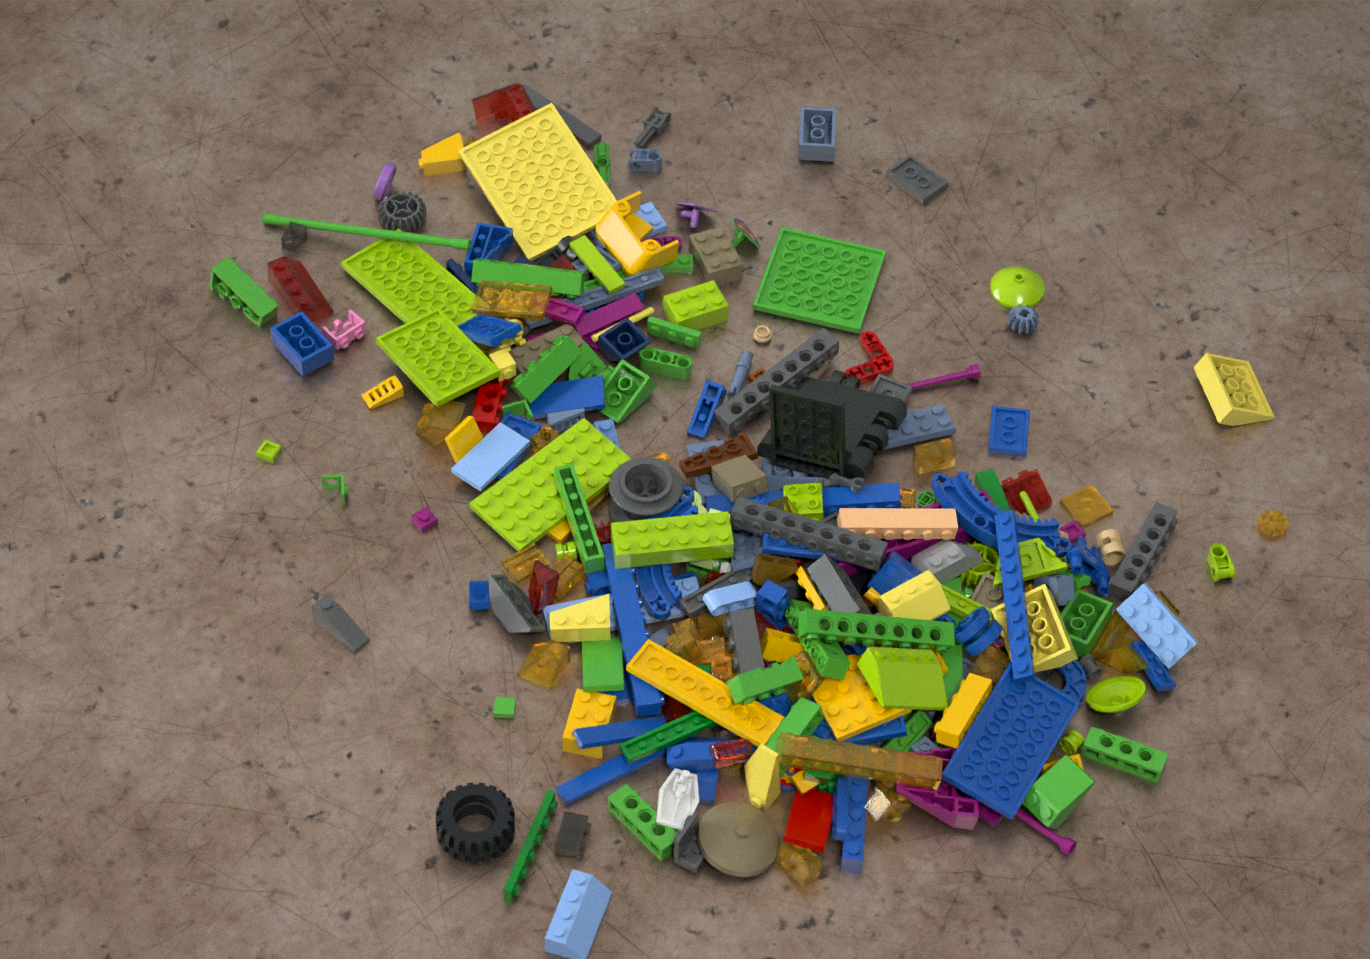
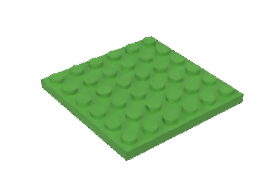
[753,227,886,334]

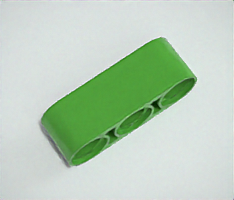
[639,347,692,380]

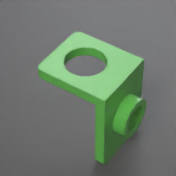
[502,400,533,422]
[322,474,349,506]

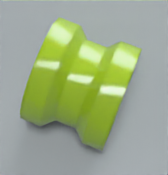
[1059,730,1085,755]

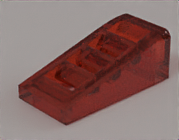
[709,739,754,769]

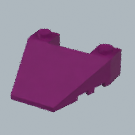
[896,747,979,830]

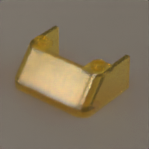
[1090,590,1180,674]

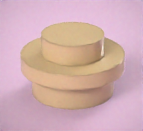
[753,325,772,343]

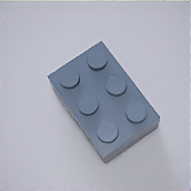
[798,107,836,162]

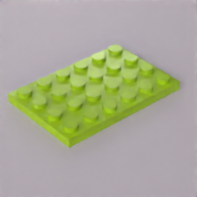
[376,307,500,407]

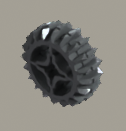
[378,191,427,233]

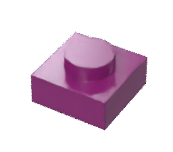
[411,507,438,532]

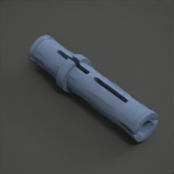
[727,350,754,399]

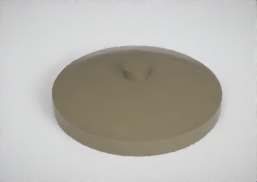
[697,802,780,877]

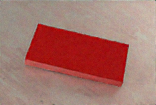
[783,789,833,853]

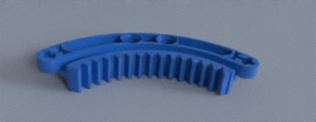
[931,471,1072,558]
[635,486,699,620]

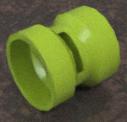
[555,541,577,563]

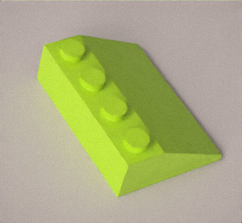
[857,647,948,710]

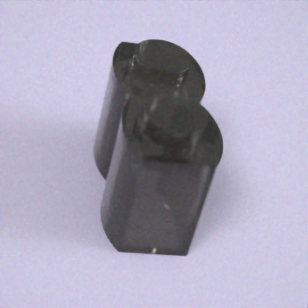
[555,811,592,859]

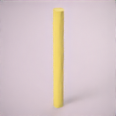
[591,307,654,342]

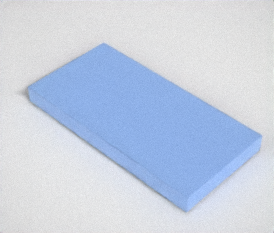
[451,422,530,491]

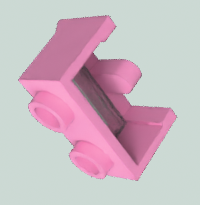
[322,309,366,351]

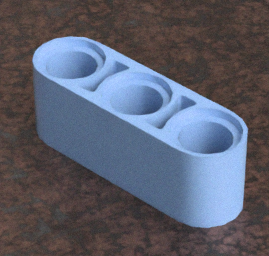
[703,581,757,616]

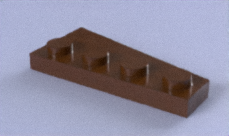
[679,431,758,479]

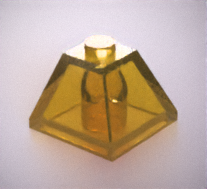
[517,640,570,690]

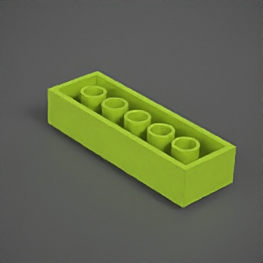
[611,511,734,569]

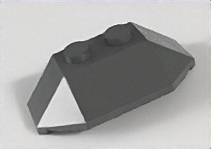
[488,574,546,633]

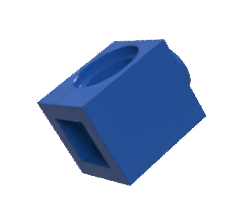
[584,570,610,597]

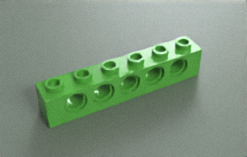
[785,599,850,680]

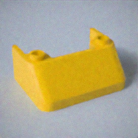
[595,191,679,277]

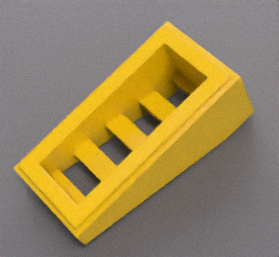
[362,376,404,410]

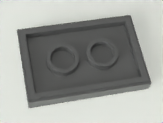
[885,154,949,204]

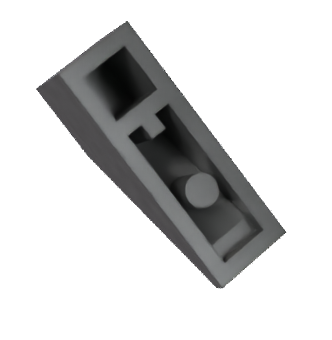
[312,595,369,653]

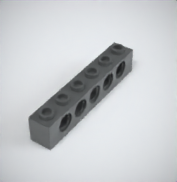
[1108,502,1178,601]

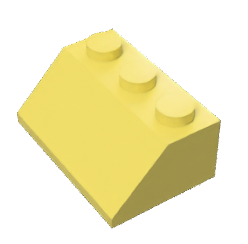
[879,570,951,621]

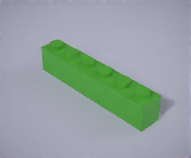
[471,258,585,298]
[554,464,605,574]

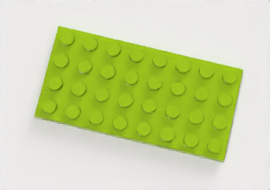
[341,229,490,326]
[469,418,631,554]

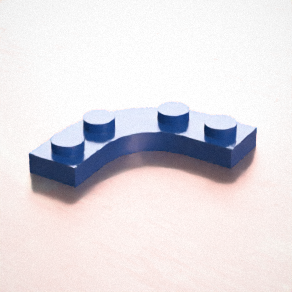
[1055,660,1087,702]

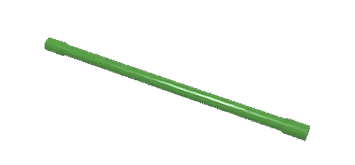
[262,213,471,251]

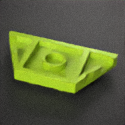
[993,538,1068,588]

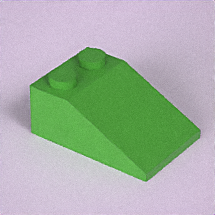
[598,359,657,424]
[1022,755,1095,829]

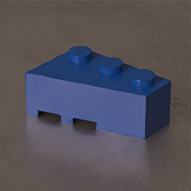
[464,222,513,277]

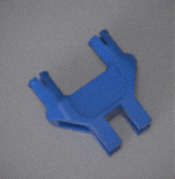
[1065,536,1111,596]

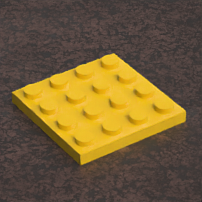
[803,654,912,743]

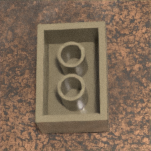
[688,226,743,286]

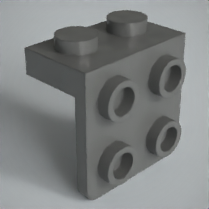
[673,811,705,873]

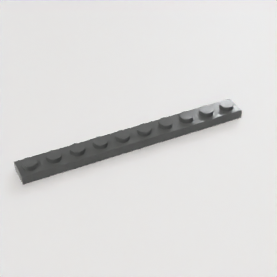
[679,511,838,618]

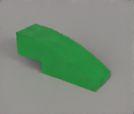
[974,469,1010,512]

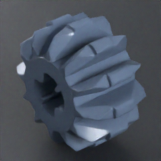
[1008,304,1039,335]

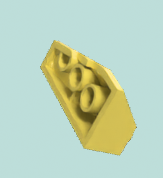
[744,744,780,811]

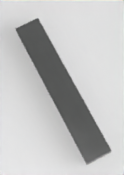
[512,83,601,148]

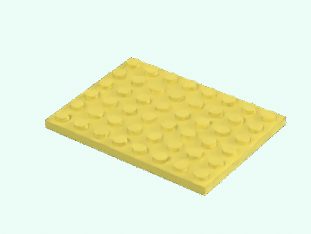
[458,103,617,261]

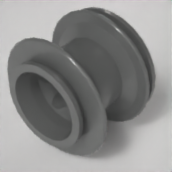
[609,457,683,523]

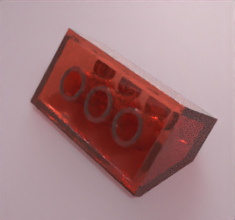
[267,256,334,322]

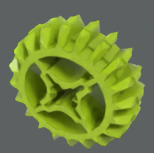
[957,540,999,590]

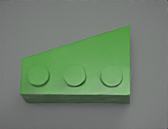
[727,656,804,705]

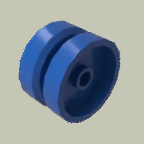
[954,606,1003,657]

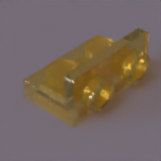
[685,636,728,665]

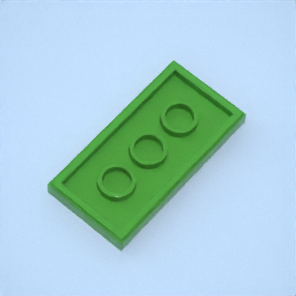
[582,637,624,692]

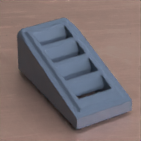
[547,408,585,435]

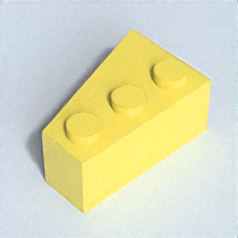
[550,594,611,643]

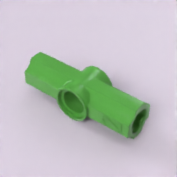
[594,142,610,188]

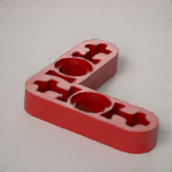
[845,331,894,385]

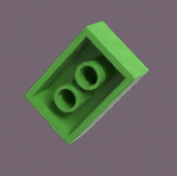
[1061,589,1113,658]

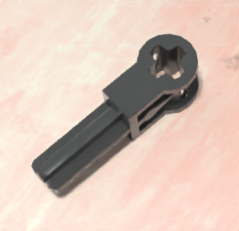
[634,106,671,148]

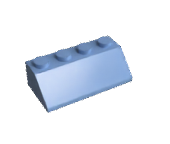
[545,869,612,959]

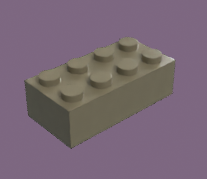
[509,323,586,378]

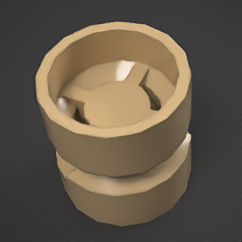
[1096,529,1126,566]

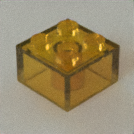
[964,644,1011,691]

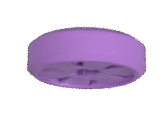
[373,162,397,201]

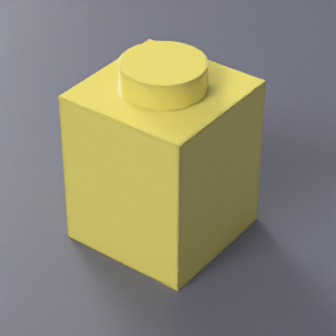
[489,348,516,382]

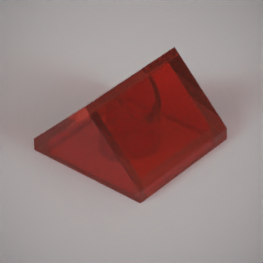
[528,560,560,616]

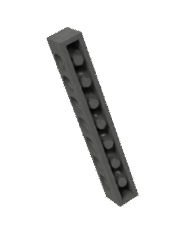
[714,328,839,436]
[730,497,888,571]

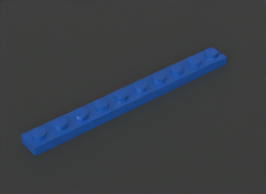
[994,510,1035,684]

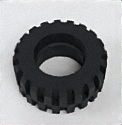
[435,782,515,864]

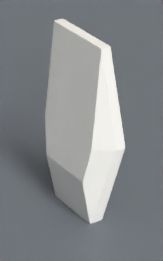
[656,768,699,831]

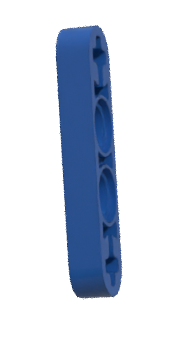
[833,777,848,841]

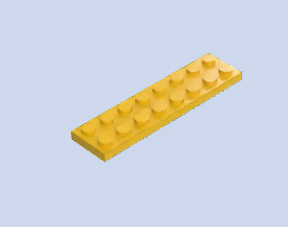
[626,639,785,747]

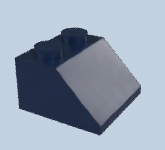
[598,317,651,362]

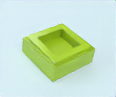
[256,439,282,463]

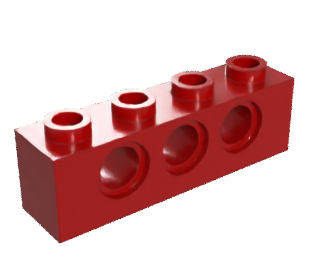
[472,378,510,434]

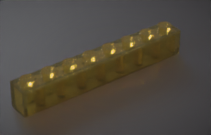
[776,732,943,790]

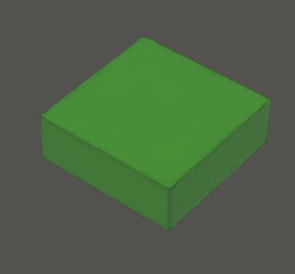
[493,697,515,719]

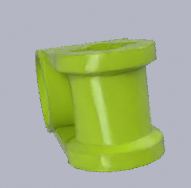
[1207,543,1235,582]

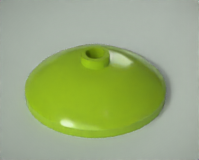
[990,266,1045,309]
[1086,676,1146,713]

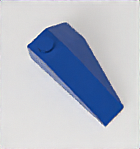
[667,737,753,773]

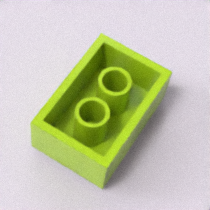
[663,280,729,330]

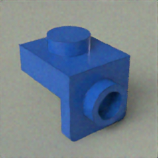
[469,580,489,611]

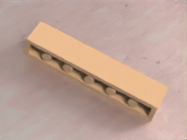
[837,508,958,540]

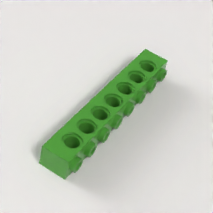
[799,609,955,653]

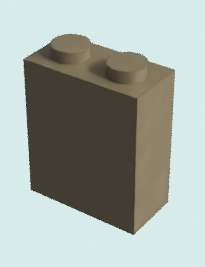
[711,455,768,503]

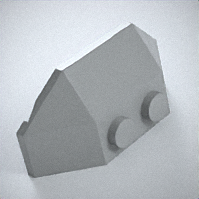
[911,540,984,584]

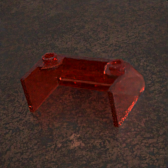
[472,83,536,122]

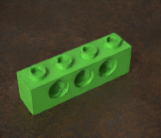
[1081,726,1168,784]
[607,784,678,862]

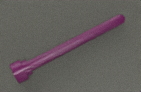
[907,364,981,390]
[1015,809,1077,856]

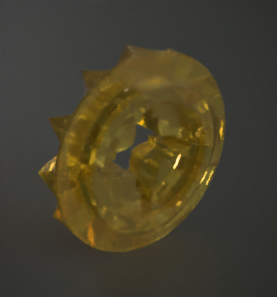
[1257,510,1289,537]

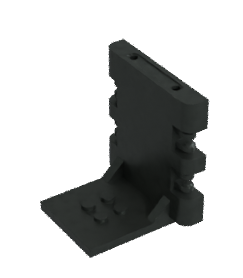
[757,377,907,482]

